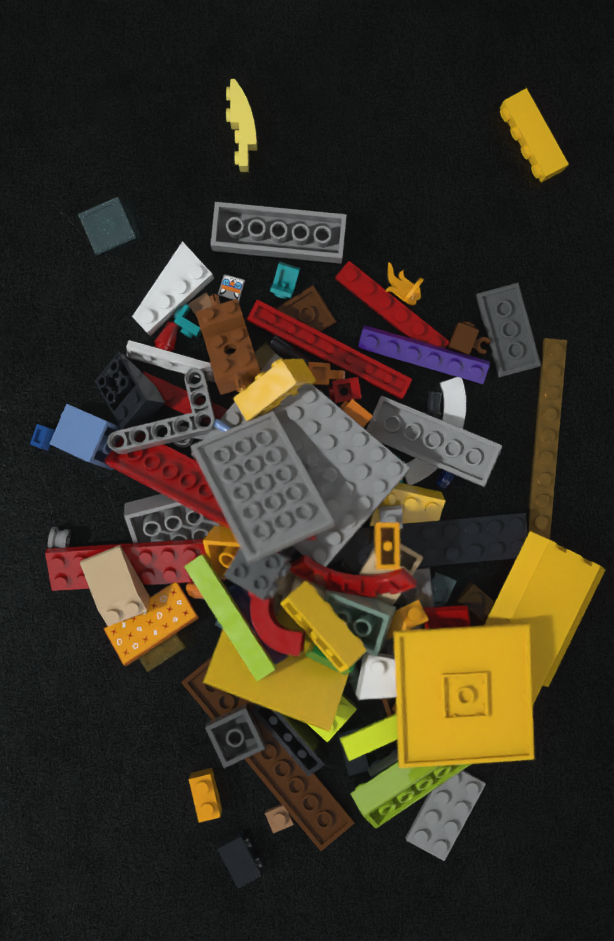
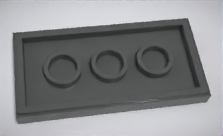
[476,283,541,378]

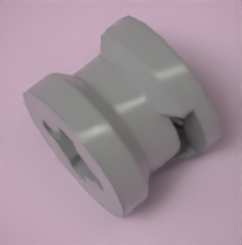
[48,527,71,548]

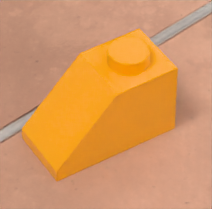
[386,600,428,640]

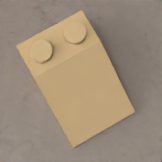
[80,545,150,626]

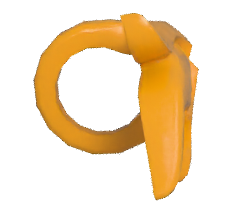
[385,263,424,305]

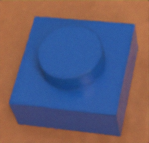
[30,424,55,451]

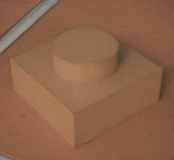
[265,804,294,833]

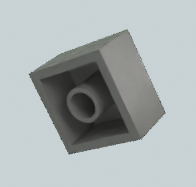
[205,703,265,768]

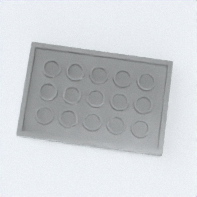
[191,411,334,564]

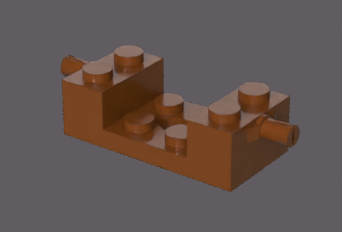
[196,294,261,395]

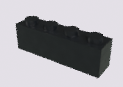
[251,703,330,777]

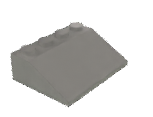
[124,494,221,543]

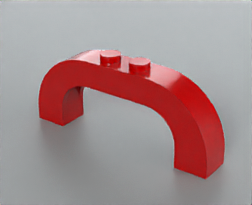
[248,534,317,656]

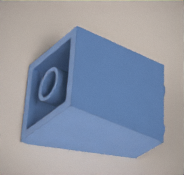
[49,404,122,470]

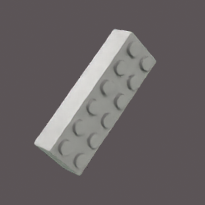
[211,202,346,263]

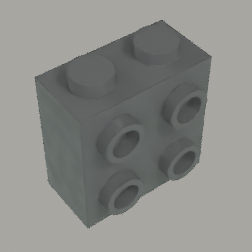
[224,548,291,600]

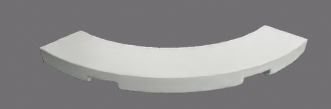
[404,377,466,485]

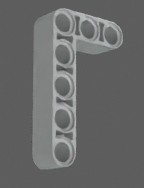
[108,368,216,454]

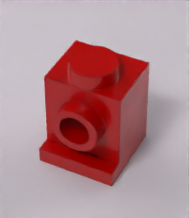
[328,377,362,404]

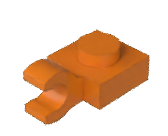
[308,362,346,386]

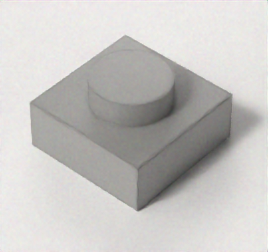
[379,505,403,529]

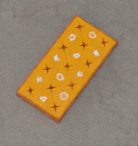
[104,582,199,666]

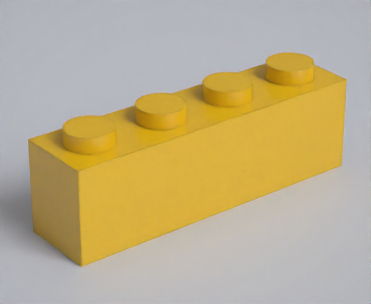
[500,88,569,183]
[280,581,367,673]

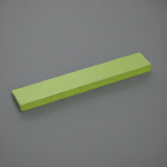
[184,554,277,682]

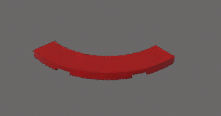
[290,555,417,597]

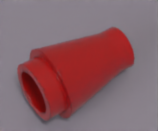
[154,321,179,352]

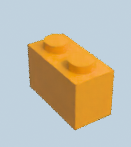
[374,522,400,570]
[189,768,222,822]

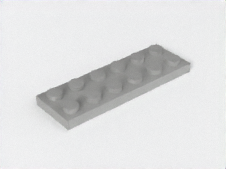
[366,396,503,487]

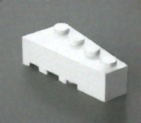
[132,241,214,336]
[356,652,396,699]

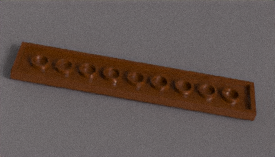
[181,656,355,851]

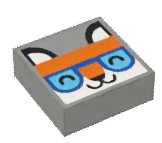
[218,274,245,302]

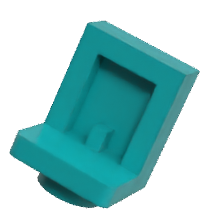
[270,262,300,299]
[174,303,202,338]

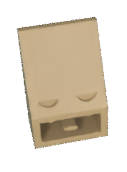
[358,543,423,606]

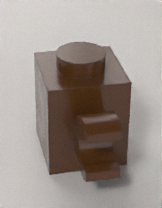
[447,321,491,355]

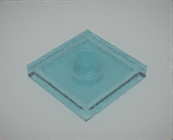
[78,197,136,255]

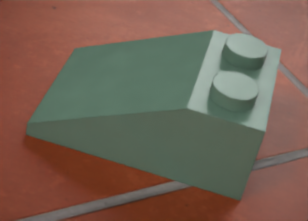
[324,590,396,656]

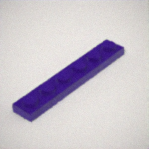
[358,325,490,384]

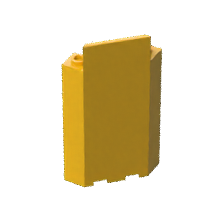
[484,531,605,704]

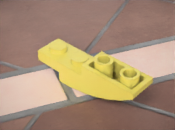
[226,79,257,172]

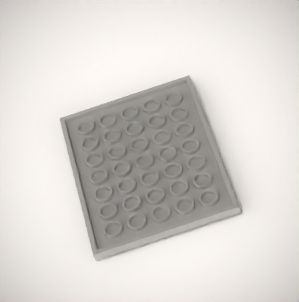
[191,353,411,567]

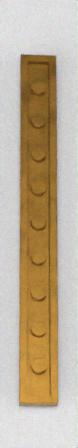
[527,338,567,540]

